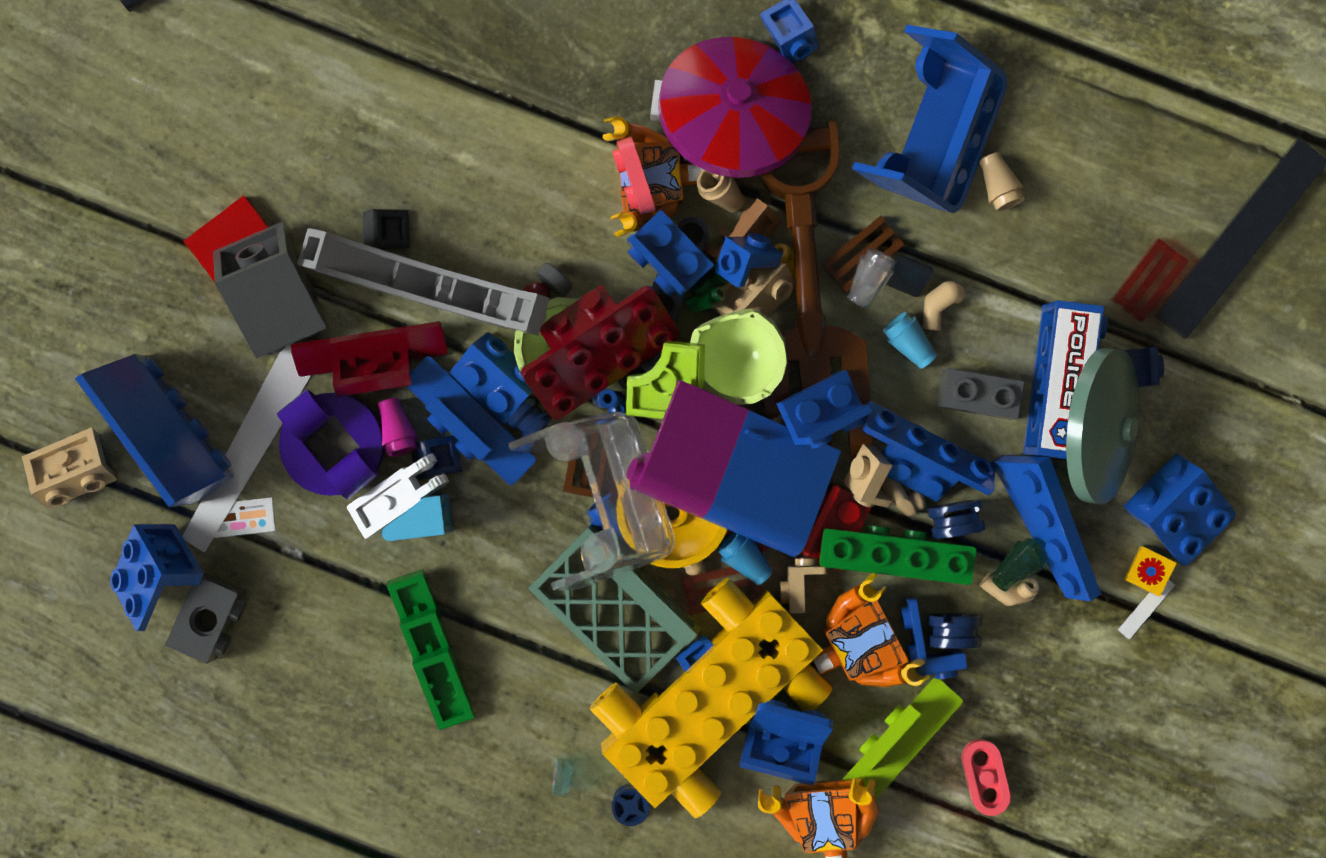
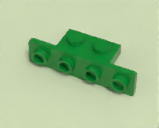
[819,525,976,585]

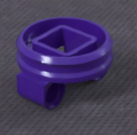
[277,389,385,500]

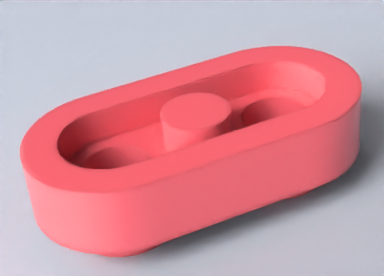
[612,137,656,215]
[961,739,1011,816]

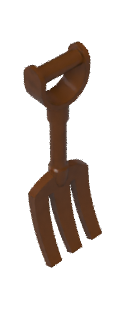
[758,120,873,481]

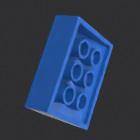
[75,354,234,507]

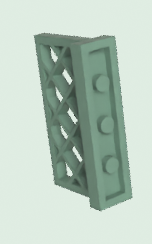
[528,524,701,694]

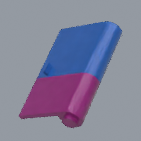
[626,380,841,557]

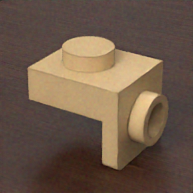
[843,443,892,507]
[780,557,827,613]

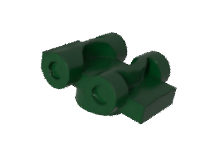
[686,262,729,314]

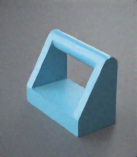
[382,494,453,541]

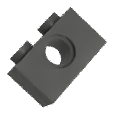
[936,368,1024,420]
[165,572,246,664]

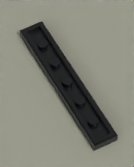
[1155,138,1326,339]

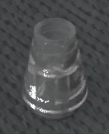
[847,248,896,308]

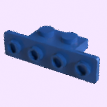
[407,356,536,485]
[863,401,995,502]

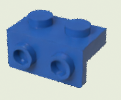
[448,332,533,424]

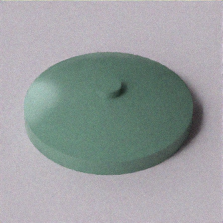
[1066,348,1140,504]

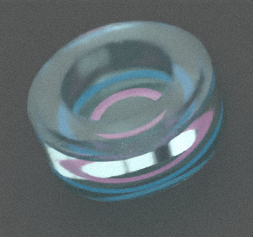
[552,757,573,797]

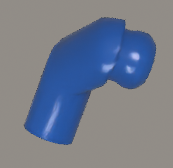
[592,389,626,418]

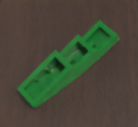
[387,569,475,730]

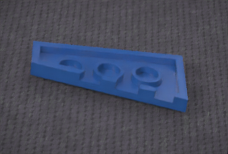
[991,455,1101,601]

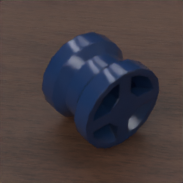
[506,396,553,444]
[612,783,650,826]

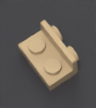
[710,261,796,318]
[22,427,117,508]

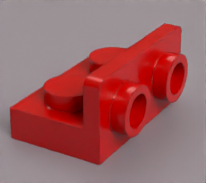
[801,484,871,571]

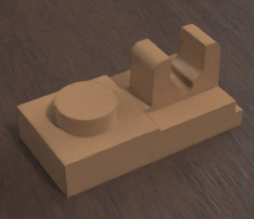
[705,198,781,263]

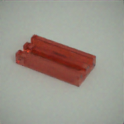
[1110,239,1189,322]
[682,567,763,615]

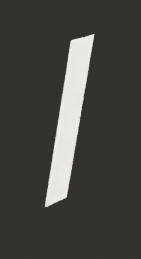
[182,344,311,553]

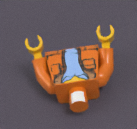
[603,116,703,237]
[813,573,930,687]
[758,778,879,858]

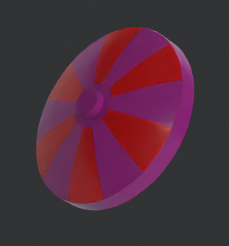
[658,37,811,178]

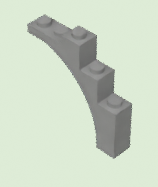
[297,228,549,336]

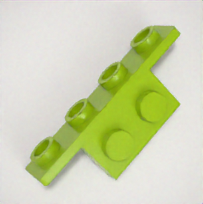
[842,677,963,799]

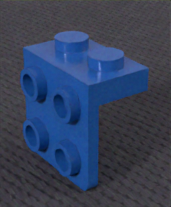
[1123,453,1236,566]
[739,700,834,786]

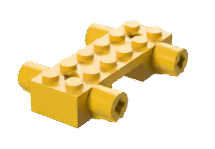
[589,578,832,818]

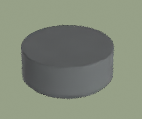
[535,263,573,297]

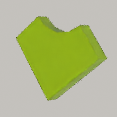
[626,341,705,419]

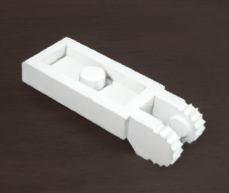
[347,454,449,539]

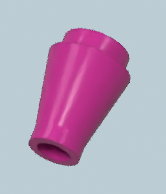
[377,398,418,457]

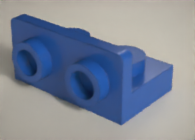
[627,209,714,298]
[776,370,874,449]

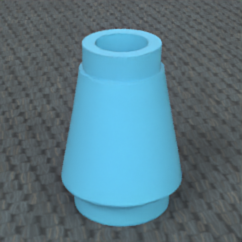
[883,312,937,369]

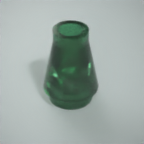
[991,538,1047,592]

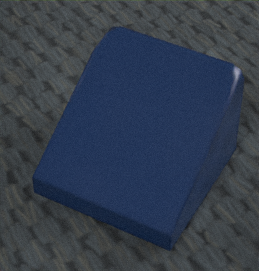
[411,435,462,481]

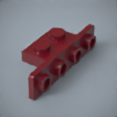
[291,321,448,397]

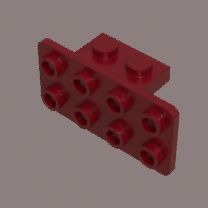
[521,284,681,420]

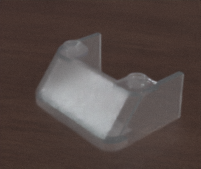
[509,412,675,590]

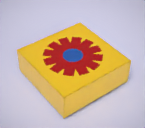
[1123,546,1177,597]

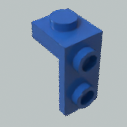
[900,596,967,679]

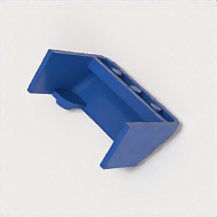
[852,25,1007,213]

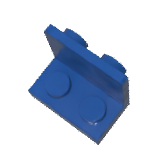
[110,524,204,631]

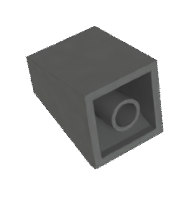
[213,221,326,358]

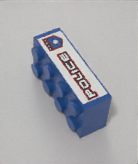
[1023,300,1108,460]

